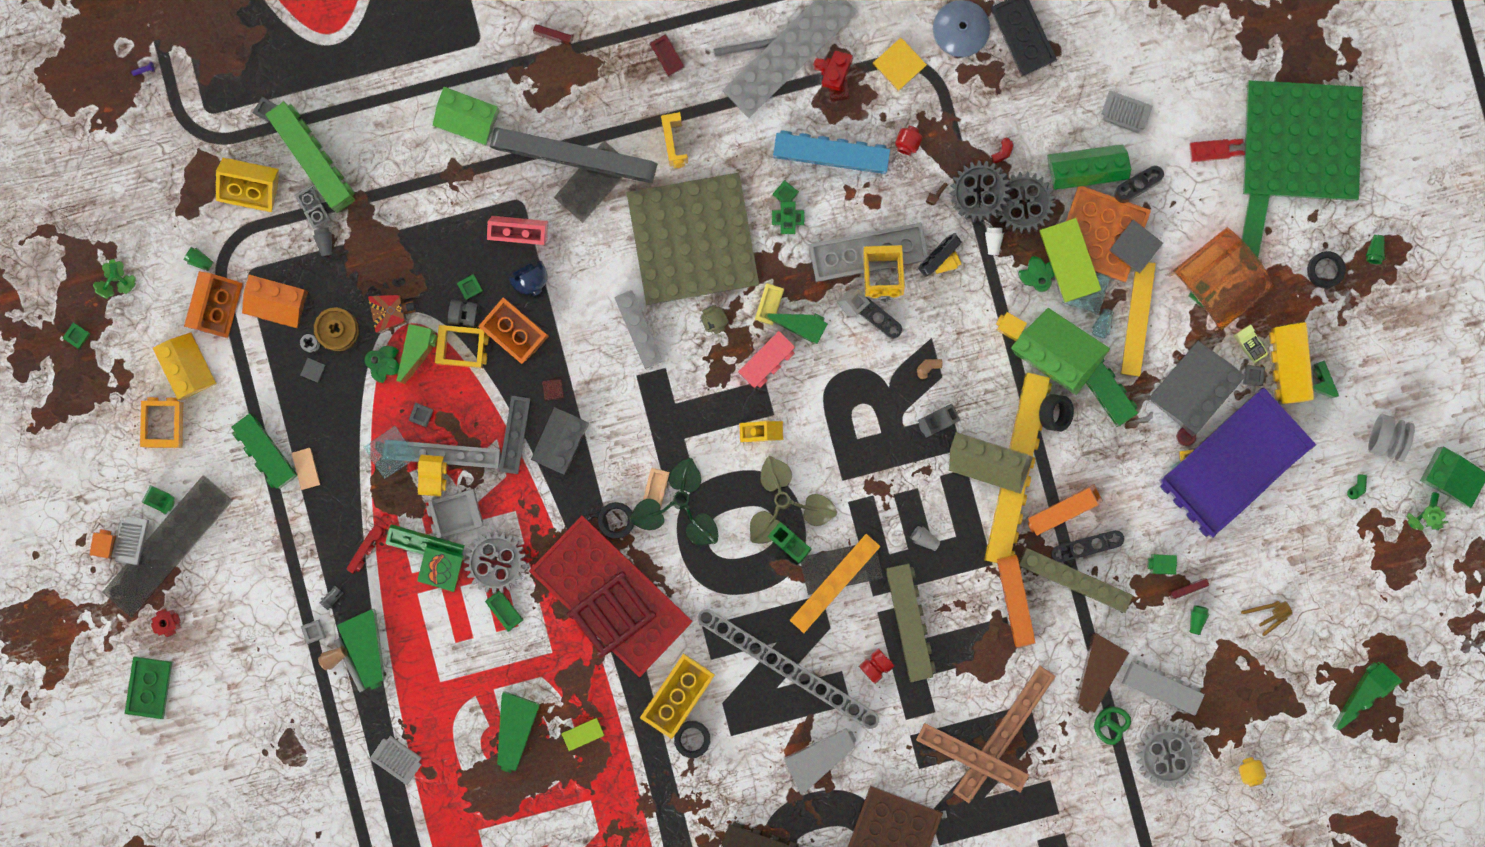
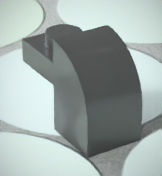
[917,404,960,437]

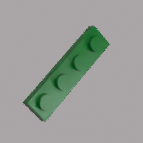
[386,524,465,555]

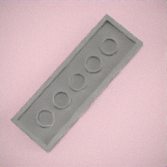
[809,223,928,282]

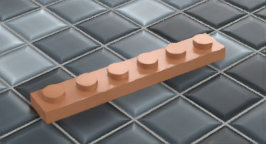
[916,723,1029,792]

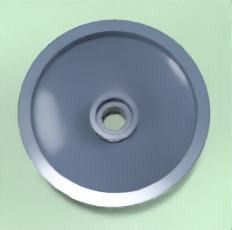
[933,0,990,57]

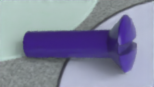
[132,61,155,76]

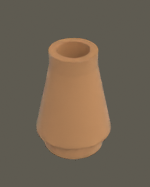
[318,646,348,670]

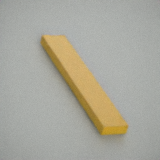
[1120,262,1156,377]

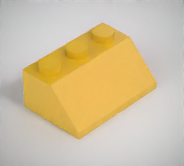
[216,157,279,212]
[152,332,217,401]

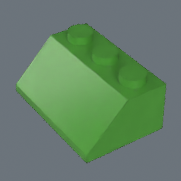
[433,87,500,145]

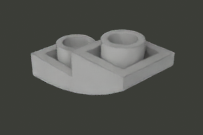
[295,185,330,229]

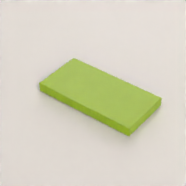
[1039,218,1101,303]

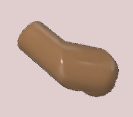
[917,359,942,379]

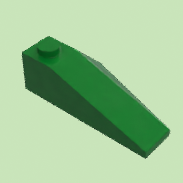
[1333,662,1403,730]

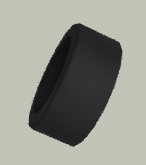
[1307,251,1346,288]
[1039,394,1074,432]
[598,502,634,539]
[674,721,710,758]

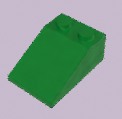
[1420,447,1485,508]

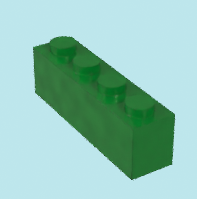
[1086,359,1138,427]
[231,413,297,489]

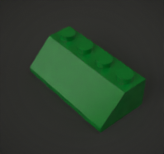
[1047,144,1131,190]

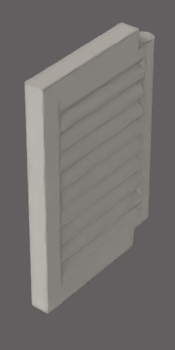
[1101,90,1153,133]
[111,516,149,565]
[369,736,422,785]

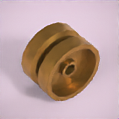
[314,308,360,352]

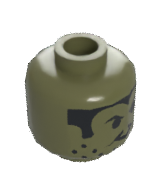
[700,305,728,334]

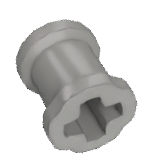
[300,334,320,353]

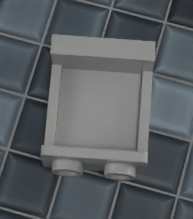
[426,489,484,538]

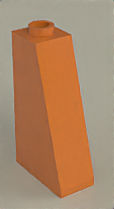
[1028,484,1103,535]

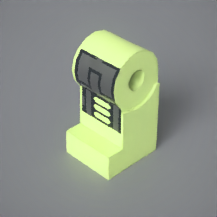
[1233,324,1268,364]

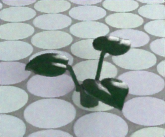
[630,458,719,545]

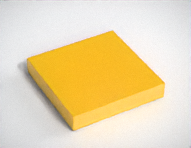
[873,37,927,92]

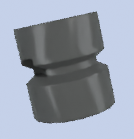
[448,299,479,328]

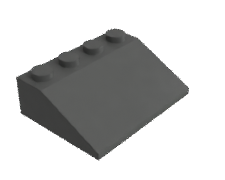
[1148,341,1246,436]

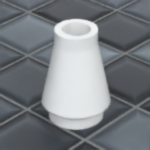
[985,227,1004,255]

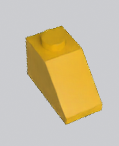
[739,421,783,442]

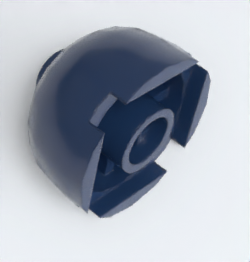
[508,261,548,296]

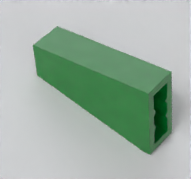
[337,609,385,690]
[497,691,541,773]

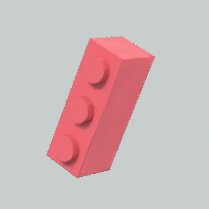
[487,216,548,245]
[738,331,795,389]

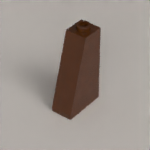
[1075,632,1129,713]

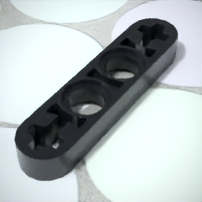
[1051,530,1125,562]

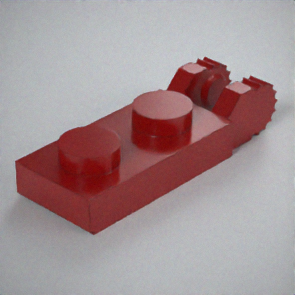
[1189,139,1245,162]
[346,526,384,574]

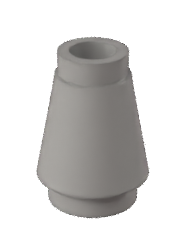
[911,526,940,551]

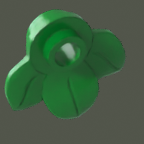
[1018,256,1055,292]
[364,346,400,383]

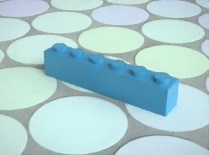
[773,131,890,174]

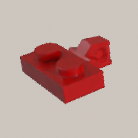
[813,50,853,91]

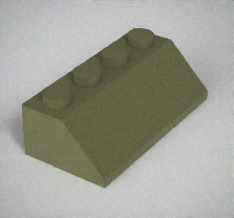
[949,432,1033,494]

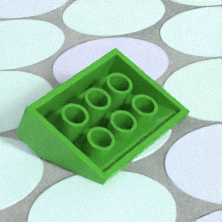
[1011,308,1110,395]

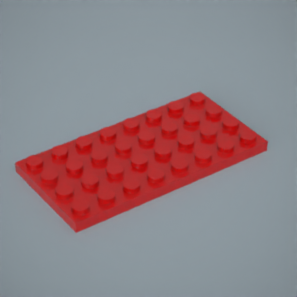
[529,516,693,678]

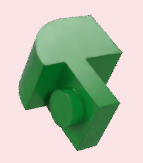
[768,522,812,564]

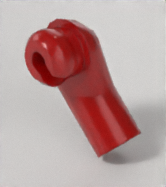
[991,137,1014,164]

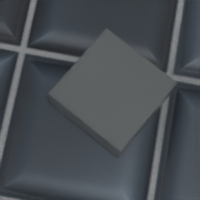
[253,97,278,123]
[300,358,326,383]
[1243,365,1265,386]
[409,403,434,427]

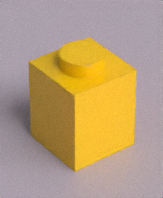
[996,312,1027,341]

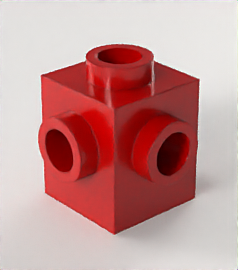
[151,608,181,638]

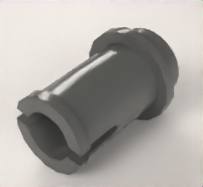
[319,586,344,610]

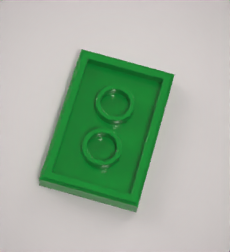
[124,656,172,719]

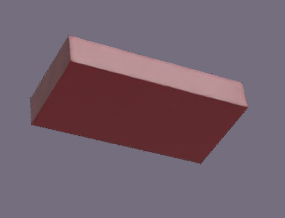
[533,24,573,46]
[649,34,685,77]
[1168,578,1209,599]

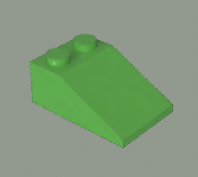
[396,324,438,384]

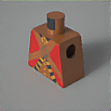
[368,295,416,334]

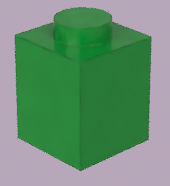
[1147,554,1177,575]

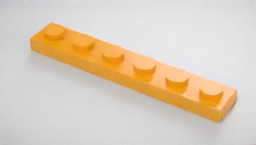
[790,534,881,633]

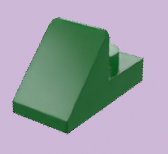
[1312,360,1339,398]

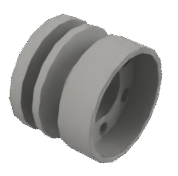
[1368,414,1415,462]

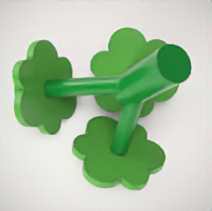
[93,259,136,298]
[1406,492,1449,531]

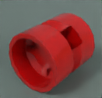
[859,648,895,684]

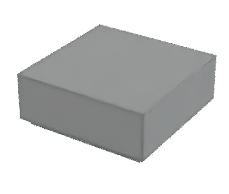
[301,619,326,644]

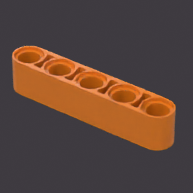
[997,555,1035,648]

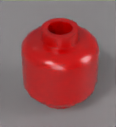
[895,126,923,156]

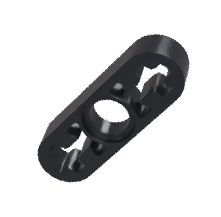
[1114,166,1164,203]
[918,233,962,277]
[859,297,902,339]

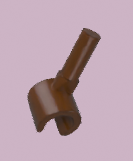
[926,182,948,205]

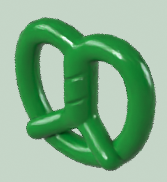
[1094,706,1131,745]

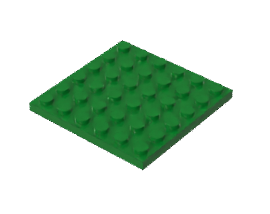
[1243,80,1363,201]

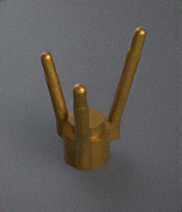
[1241,601,1293,636]

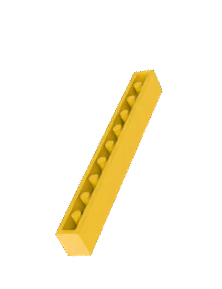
[984,373,1052,563]

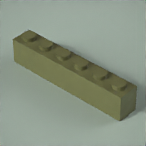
[1019,548,1133,613]
[885,564,936,682]

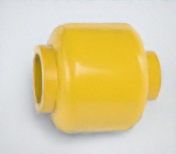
[1238,757,1267,787]

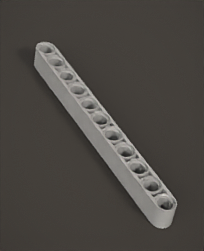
[698,609,879,729]

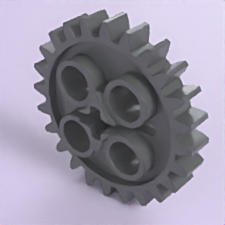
[949,160,1012,223]
[997,172,1056,234]

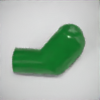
[1347,474,1367,500]

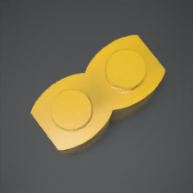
[418,455,447,496]

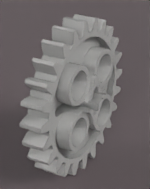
[464,531,527,594]
[1136,725,1200,788]

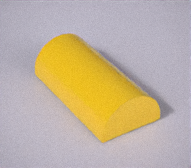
[640,653,715,739]

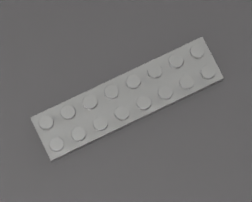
[722,0,857,118]

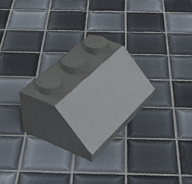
[531,407,589,475]

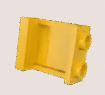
[661,112,688,169]

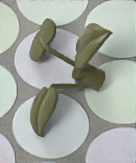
[750,456,837,544]

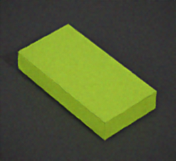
[561,718,605,751]

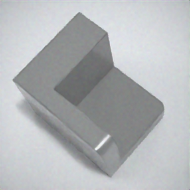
[836,288,870,316]

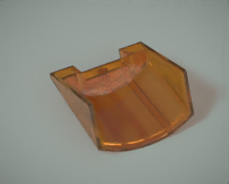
[1168,227,1275,334]

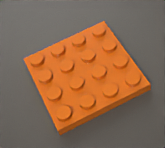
[1066,186,1151,283]

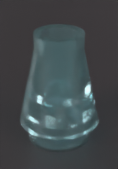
[1092,309,1114,339]

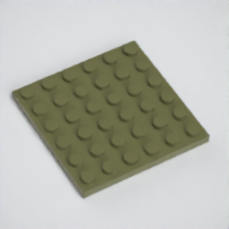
[626,172,759,305]

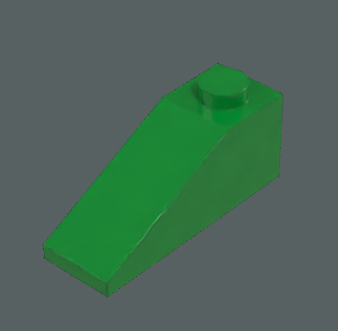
[764,313,828,344]

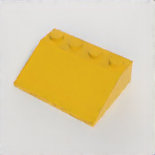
[1269,322,1314,405]

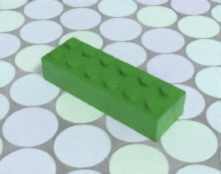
[265,101,355,213]

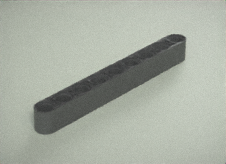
[490,128,658,183]

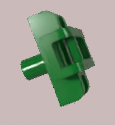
[772,201,804,234]

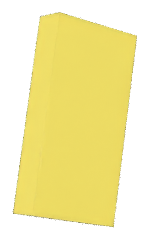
[755,283,784,326]

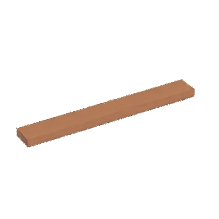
[953,665,1056,803]

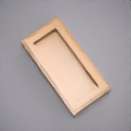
[292,448,321,490]
[643,468,670,510]

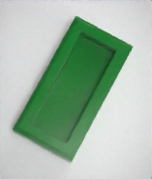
[485,590,524,632]

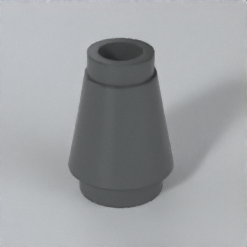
[313,227,332,256]

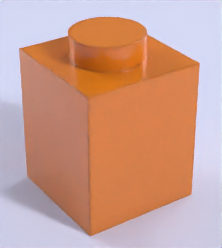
[89,529,116,558]

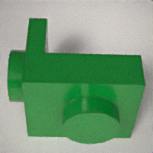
[142,485,175,515]

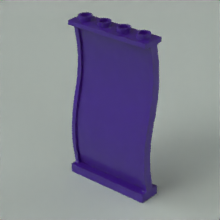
[1159,388,1316,538]

